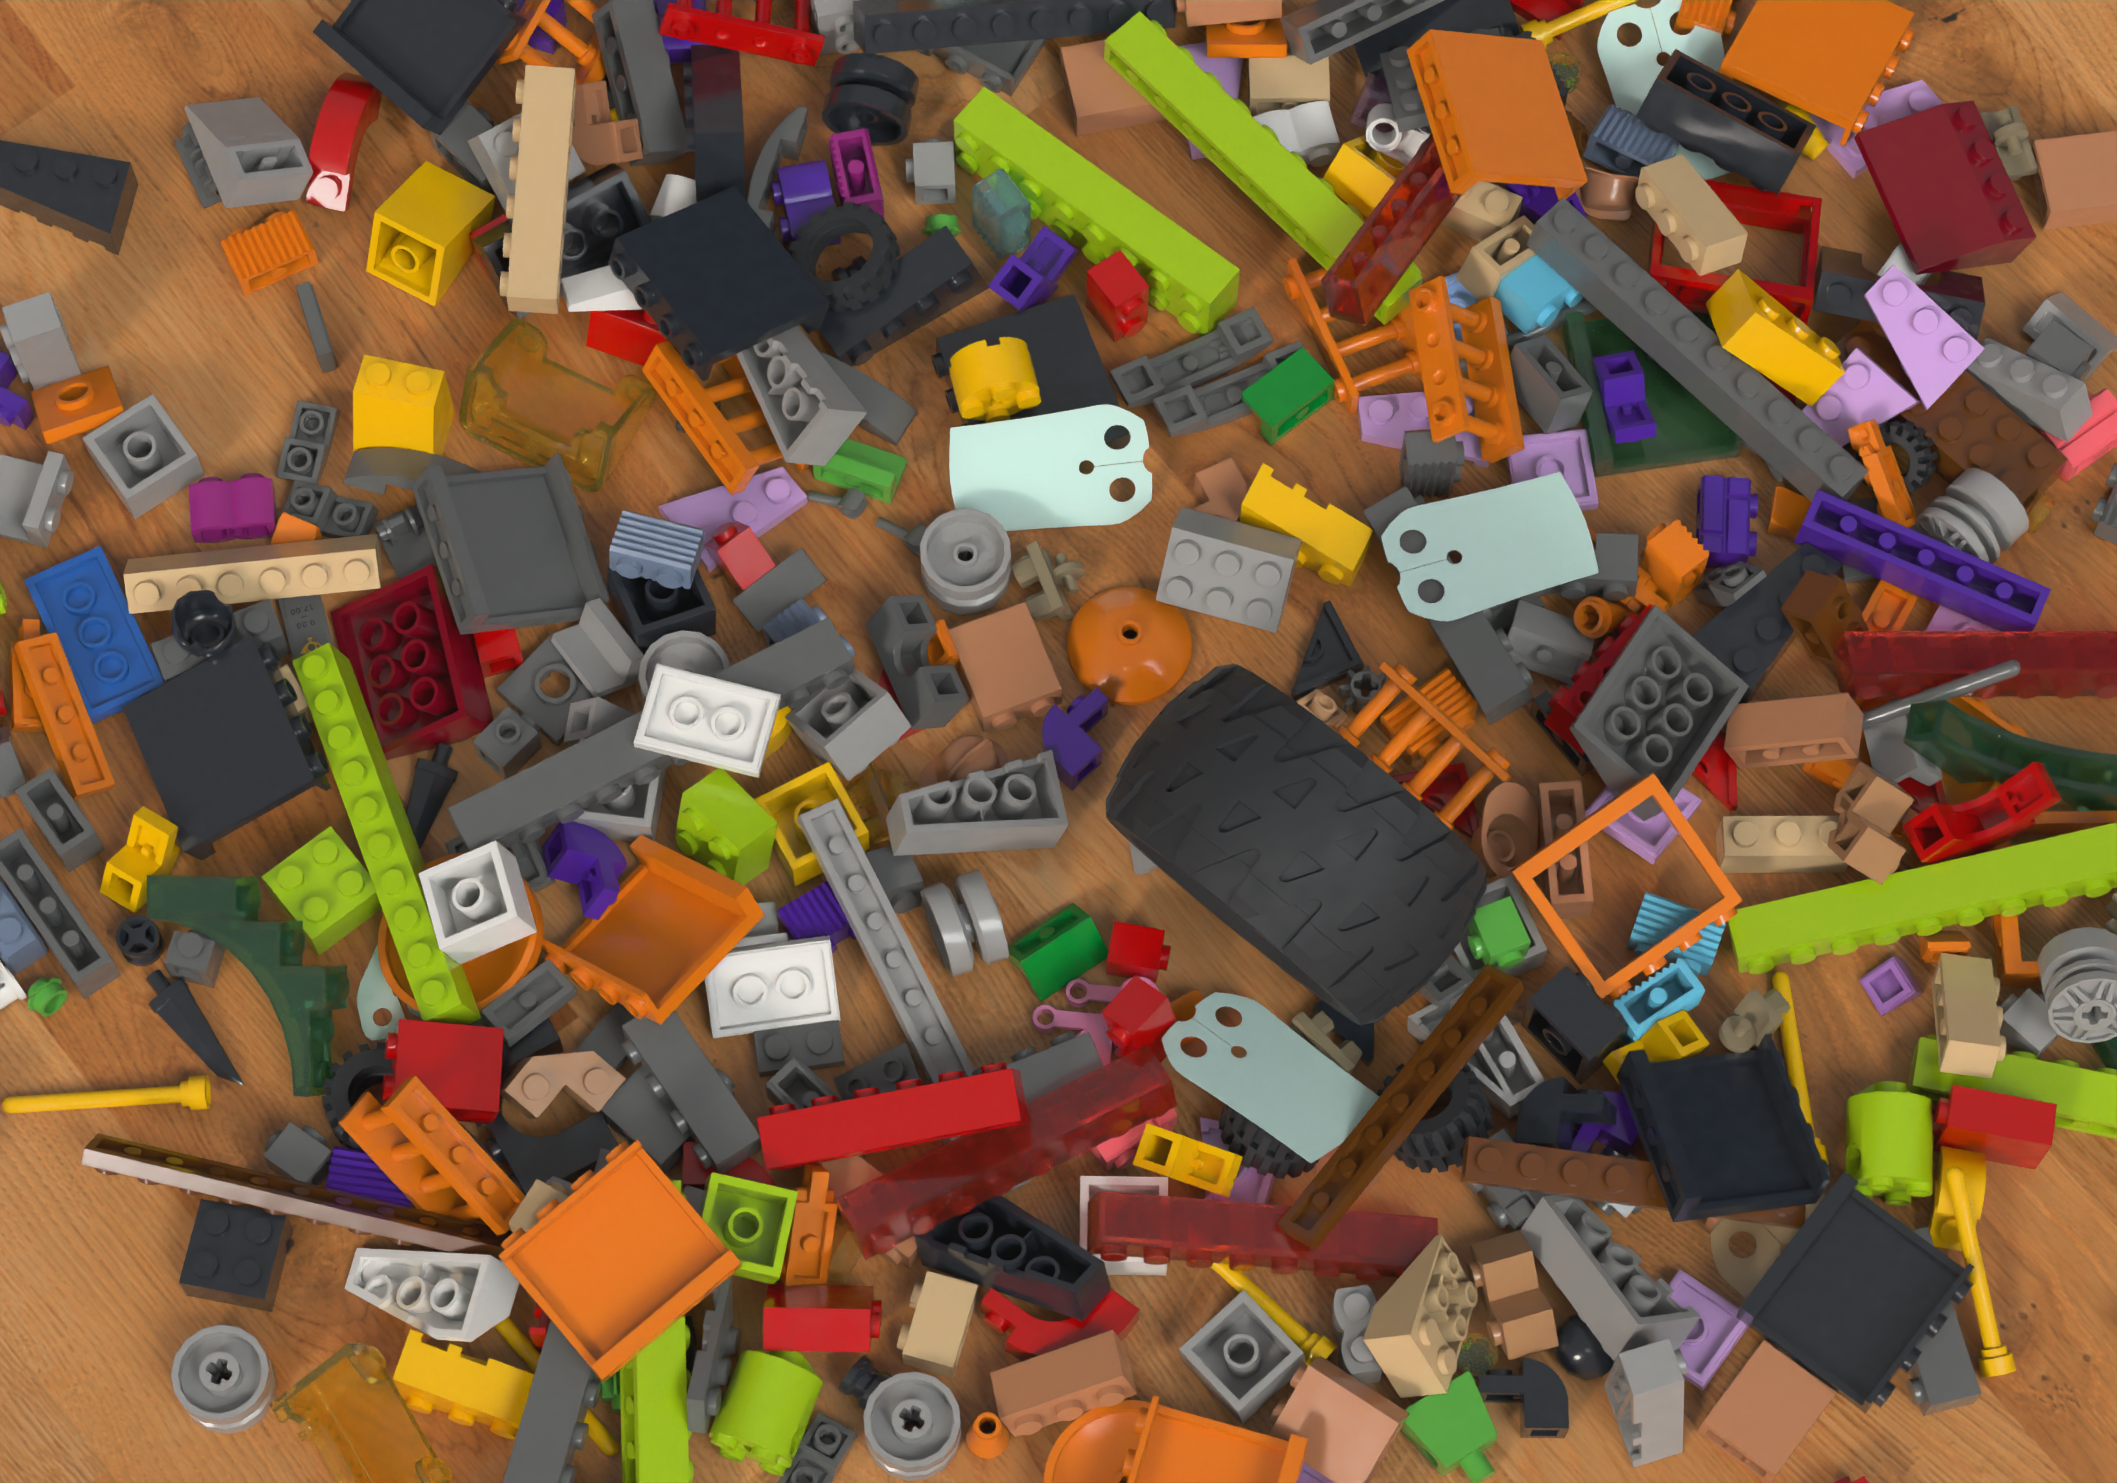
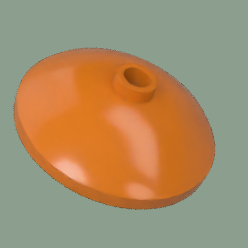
[1067,586,1192,705]

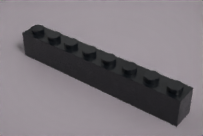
[853,0,1175,54]

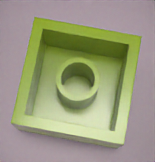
[675,768,778,885]
[261,826,382,956]
[699,1172,798,1284]

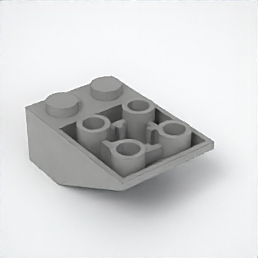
[184,97,313,208]

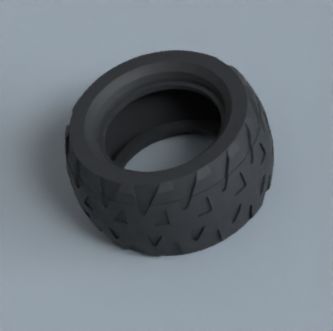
[1106,663,1487,1025]

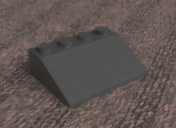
[1569,605,1749,821]

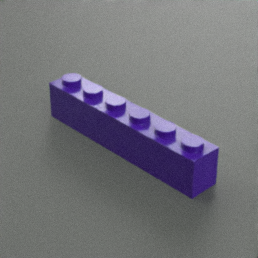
[1794,490,2051,641]

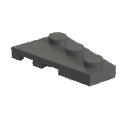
[686,1277,741,1433]

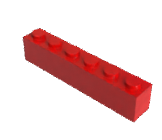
[757,1062,1029,1172]

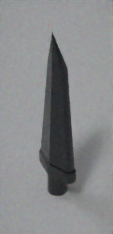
[406,743,458,850]
[146,970,245,1086]

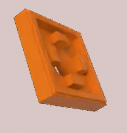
[1205,7,1287,58]
[30,365,124,444]

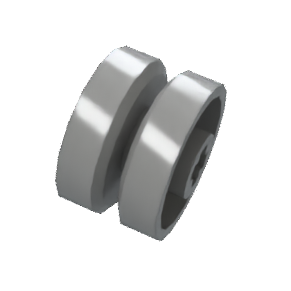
[920,509,1011,615]
[638,630,730,705]
[920,869,1009,978]
[171,1325,278,1434]
[863,1372,961,1481]

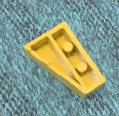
[1705,269,1845,407]
[1240,463,1374,587]
[393,1329,534,1439]

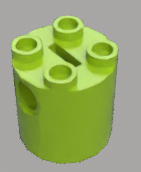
[1845,1081,1933,1206]
[709,1349,823,1476]

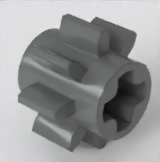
[1338,665,1386,716]

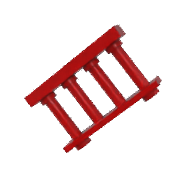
[659,0,825,67]

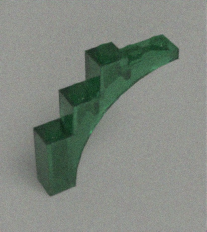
[1903,700,2117,811]
[147,874,350,1097]

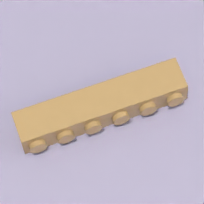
[500,65,576,314]
[123,534,383,614]

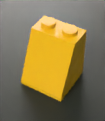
[366,161,495,307]
[353,354,455,456]

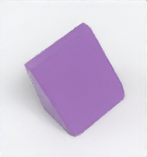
[1859,956,1924,1016]

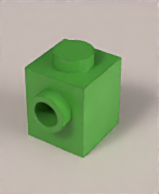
[1467,896,1531,970]

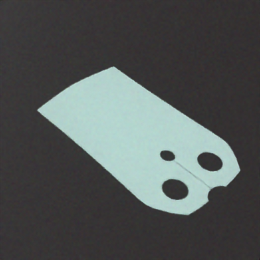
[1597,0,1730,180]
[949,404,1152,531]
[1381,472,1599,621]
[1161,992,1380,1164]

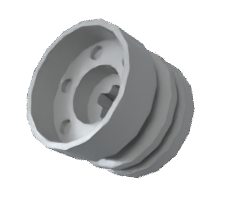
[1916,468,2029,564]
[2037,927,2117,1043]

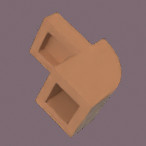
[572,81,643,165]
[1172,457,1247,526]

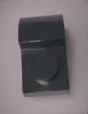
[1515,1077,1617,1151]
[1476,1358,1569,1438]

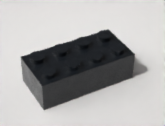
[1636,49,1816,195]
[472,163,651,319]

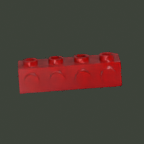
[1544,604,1653,755]

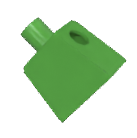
[1400,1371,1498,1483]

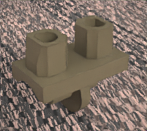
[1980,105,2038,181]
[1011,541,1085,622]
[1719,988,1791,1053]
[1290,1010,1362,1074]

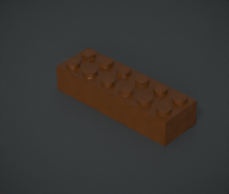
[1835,319,2068,510]

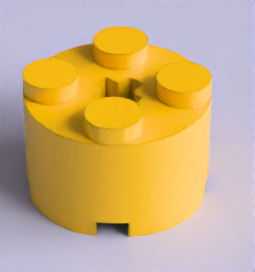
[948,337,1041,423]

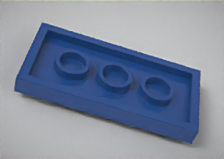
[24,546,165,724]

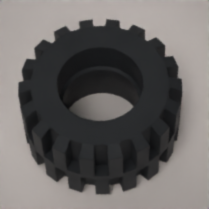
[322,1042,392,1150]
[1377,1063,1493,1173]
[1219,1104,1320,1179]

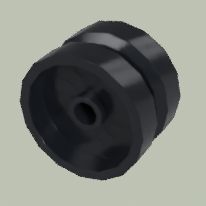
[822,53,919,146]

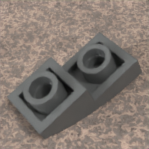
[276,400,340,485]
[280,480,379,538]
[733,548,827,633]
[1692,561,1766,607]
[778,1413,857,1483]

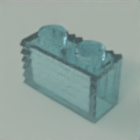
[972,169,1031,258]

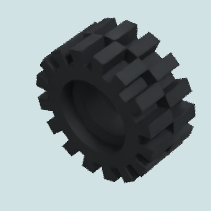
[1855,420,1938,494]

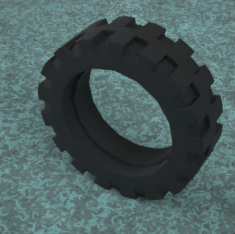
[789,202,900,312]

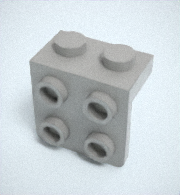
[0,451,74,548]

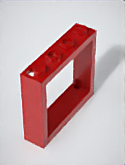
[1647,180,1822,325]

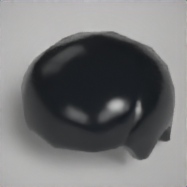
[171,590,238,658]
[1554,1314,1615,1380]

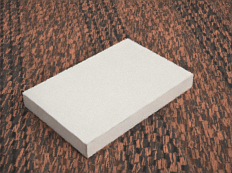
[634,664,781,778]
[705,935,841,1038]

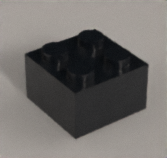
[607,567,716,655]
[1521,966,1627,1086]
[179,1199,293,1312]

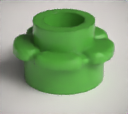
[922,214,962,237]
[27,977,68,1017]

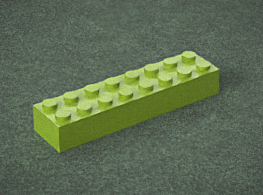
[954,86,1240,336]

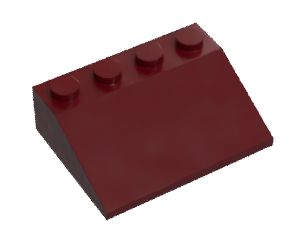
[1854,100,2036,275]
[330,564,494,760]

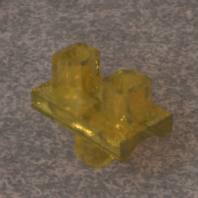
[846,762,920,844]

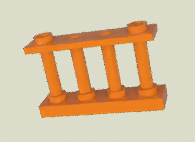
[495,0,606,85]
[1283,228,1423,415]
[1408,276,1525,463]
[642,341,810,495]
[1328,662,1514,830]
[338,1075,525,1235]

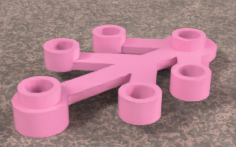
[1032,976,1159,1097]

